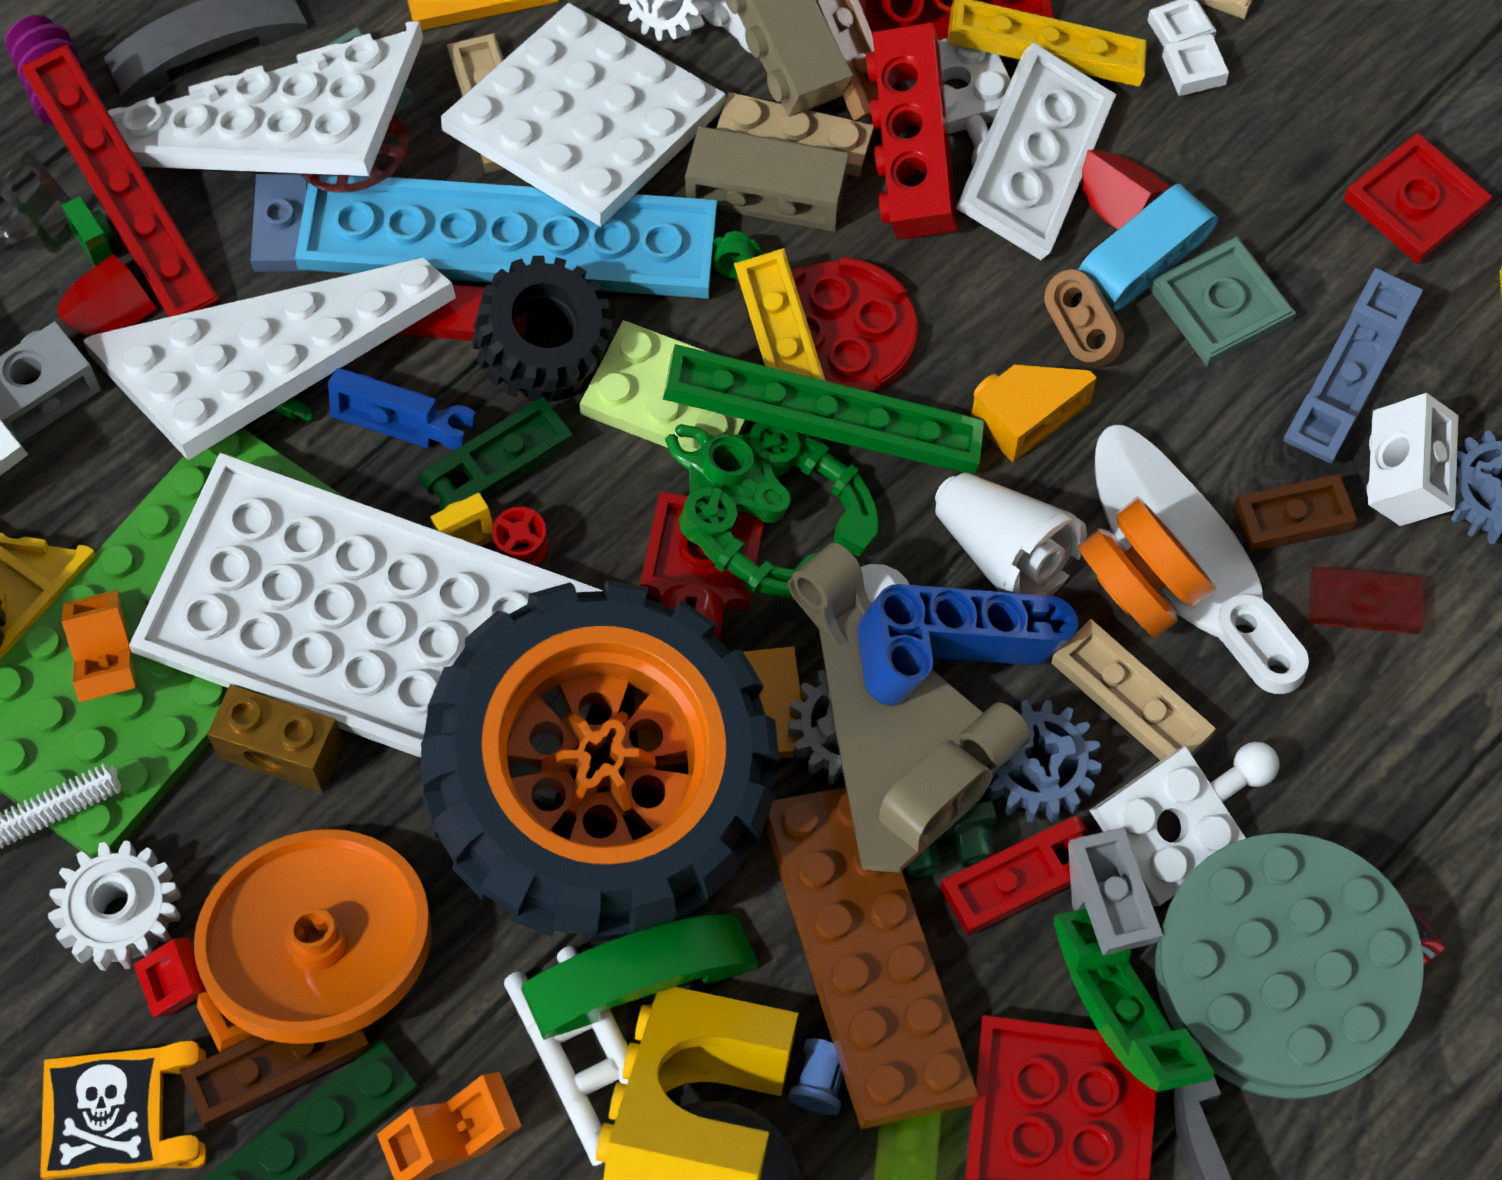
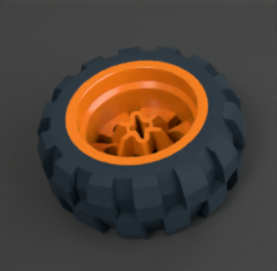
[420,580,779,942]

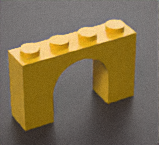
[595,987,798,1180]

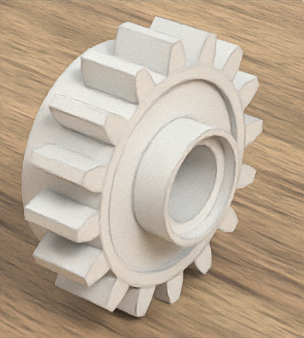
[48,841,181,971]

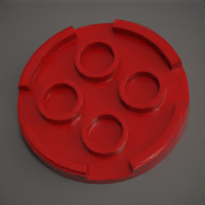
[791,257,918,394]

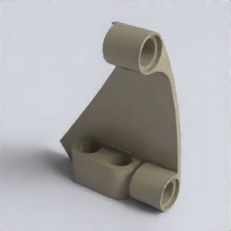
[788,543,1030,873]

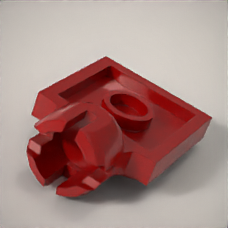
[640,492,765,640]

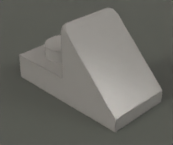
[1068,827,1163,956]

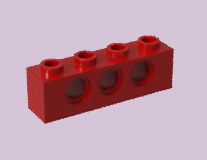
[866,22,958,240]

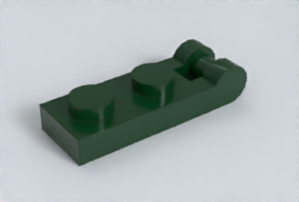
[419,396,574,510]

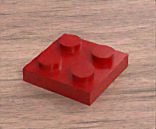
[1343,132,1492,265]

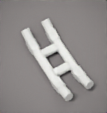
[504,946,628,1166]

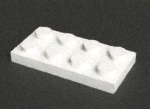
[956,42,1116,260]

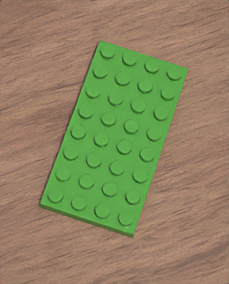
[0,428,344,859]

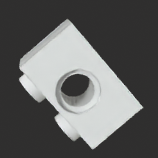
[1367,393,1458,526]

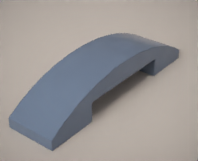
[1283,268,1423,464]

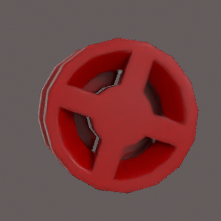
[492,507,549,568]

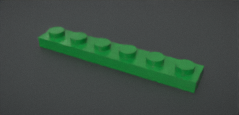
[662,344,984,475]

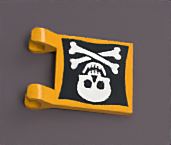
[40,1041,207,1180]

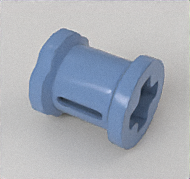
[788,1038,844,1115]

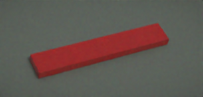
[21,44,220,317]

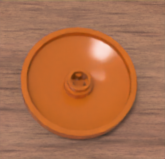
[194,829,432,1044]

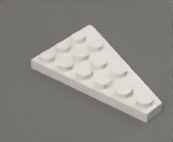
[108,22,424,176]
[83,258,456,460]

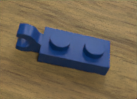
[328,368,475,450]

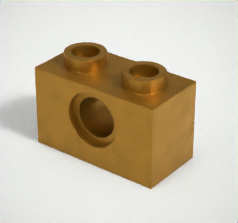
[207,684,344,793]

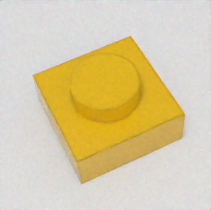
[430,493,493,547]

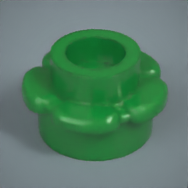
[713,231,761,279]

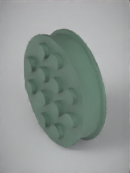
[1155,833,1424,1100]

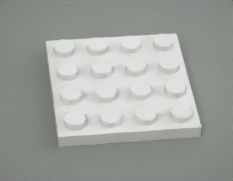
[441,3,726,227]

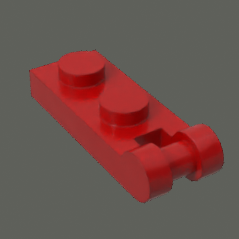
[940,816,1089,937]

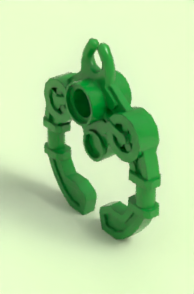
[665,423,878,600]

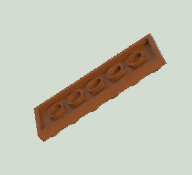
[765,787,978,1129]

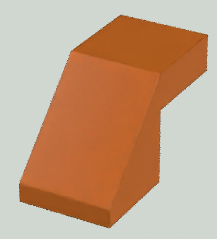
[61,589,136,703]
[377,1072,522,1180]

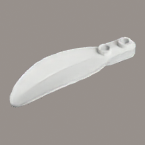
[1095,425,1309,694]

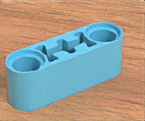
[1078,184,1218,311]

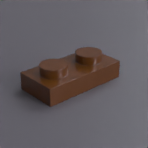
[1233,474,1357,553]

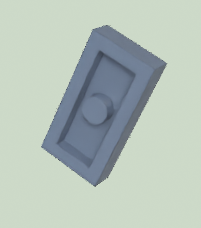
[251,173,309,272]

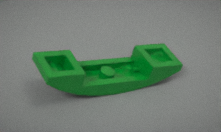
[1054,909,1214,1092]
[521,914,759,1040]

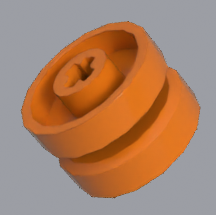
[1078,496,1217,639]

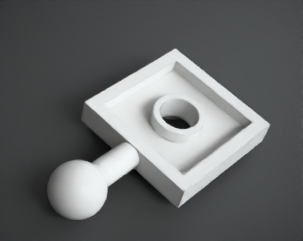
[900,38,1011,166]
[1089,742,1279,906]

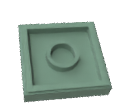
[1149,236,1296,367]

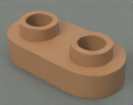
[1044,269,1124,367]

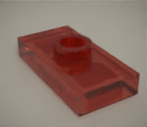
[1309,567,1423,635]

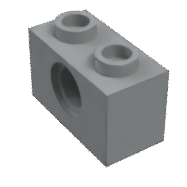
[0,321,101,443]

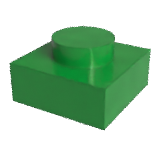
[61,196,115,266]

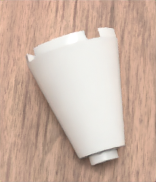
[935,473,1087,596]

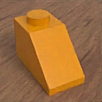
[971,365,1097,463]

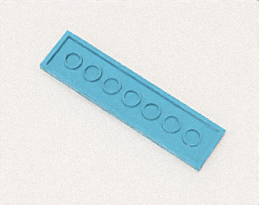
[295,174,717,299]

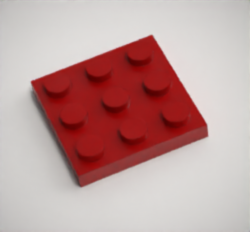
[965,1015,1156,1180]

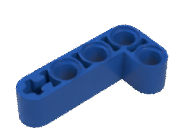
[857,584,1078,706]

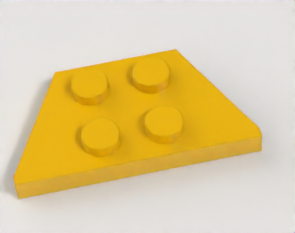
[0,533,96,660]

